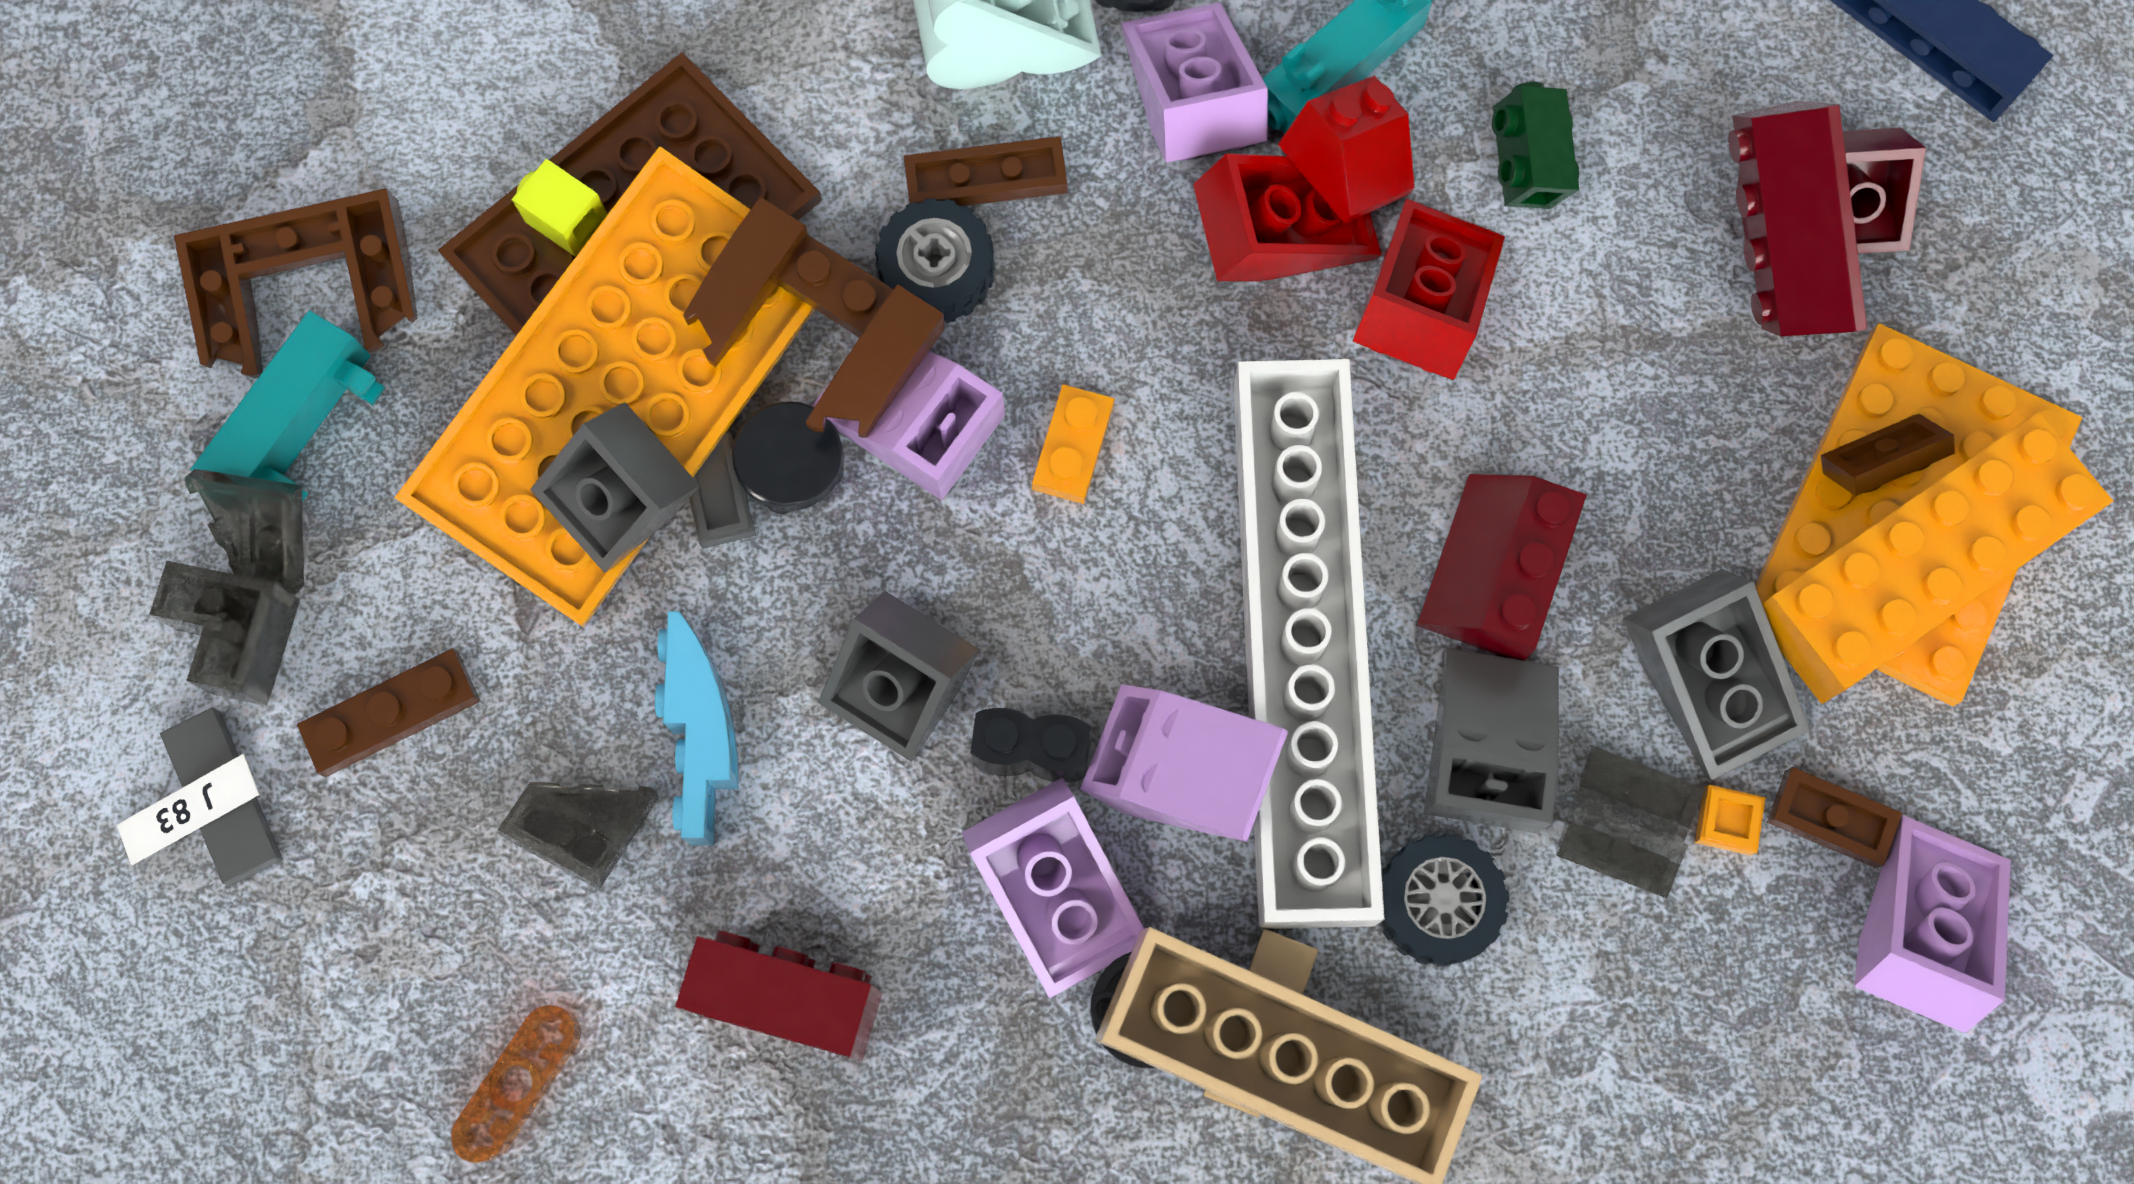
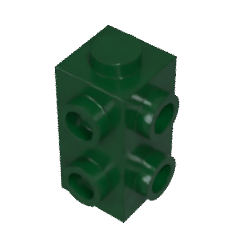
[1492,81,1579,209]

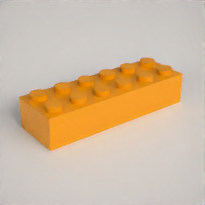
[1762,411,2114,704]

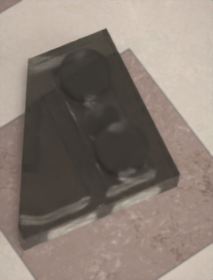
[185,469,304,595]
[498,782,659,890]

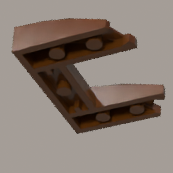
[173,188,418,378]
[683,196,945,438]

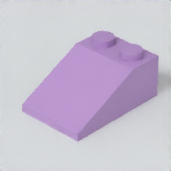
[1121,2,1267,163]
[961,778,1144,999]
[1854,815,2011,1033]

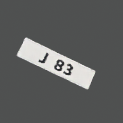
[117,754,259,866]

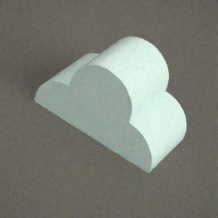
[913,0,1101,89]

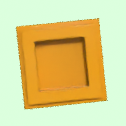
[1694,785,1766,856]

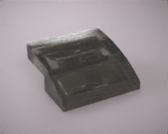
[1556,745,1705,898]

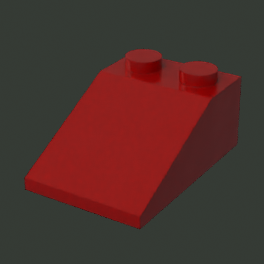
[1193,153,1382,282]
[1352,198,1505,381]

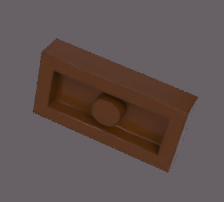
[1821,413,1955,496]
[1767,767,1902,868]

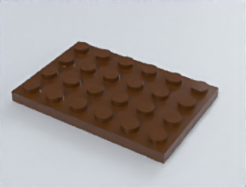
[438,52,822,336]

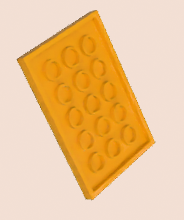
[1755,323,2083,707]

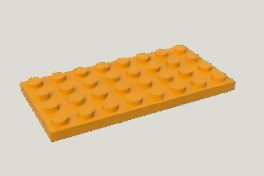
[394,146,815,628]

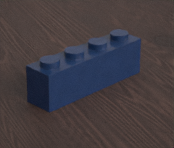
[1830,0,2054,123]

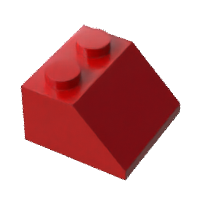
[1278,75,1415,223]

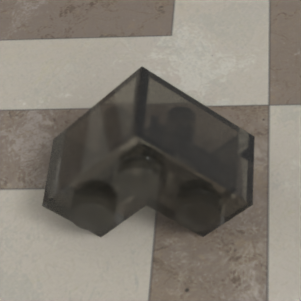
[149,561,300,706]

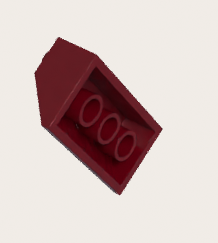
[1728,101,1867,337]

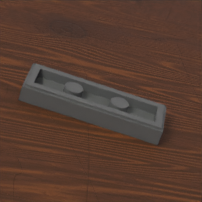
[160,707,283,886]

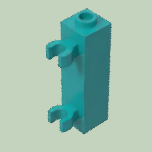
[1262,0,1433,134]
[190,310,385,514]

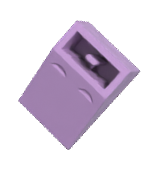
[812,351,1005,501]
[1080,684,1288,842]

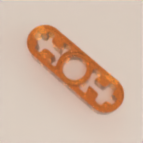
[451,1005,581,1163]

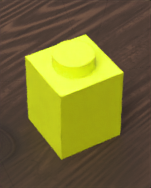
[512,159,608,257]

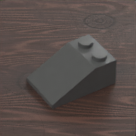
[1623,569,1811,781]

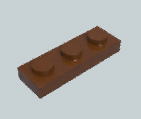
[903,136,1068,206]
[297,648,481,777]

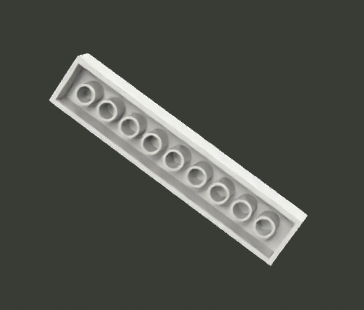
[1233,359,1384,929]

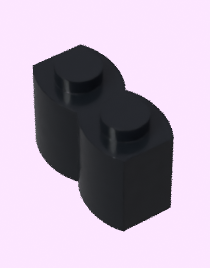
[970,708,1090,783]

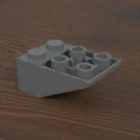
[1424,648,1559,833]

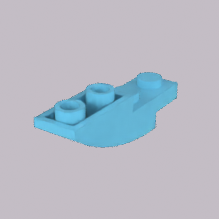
[655,611,739,846]

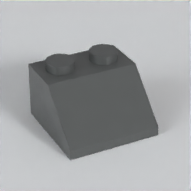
[530,402,700,573]
[818,591,979,762]

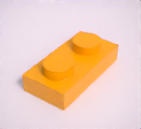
[1032,384,1115,504]

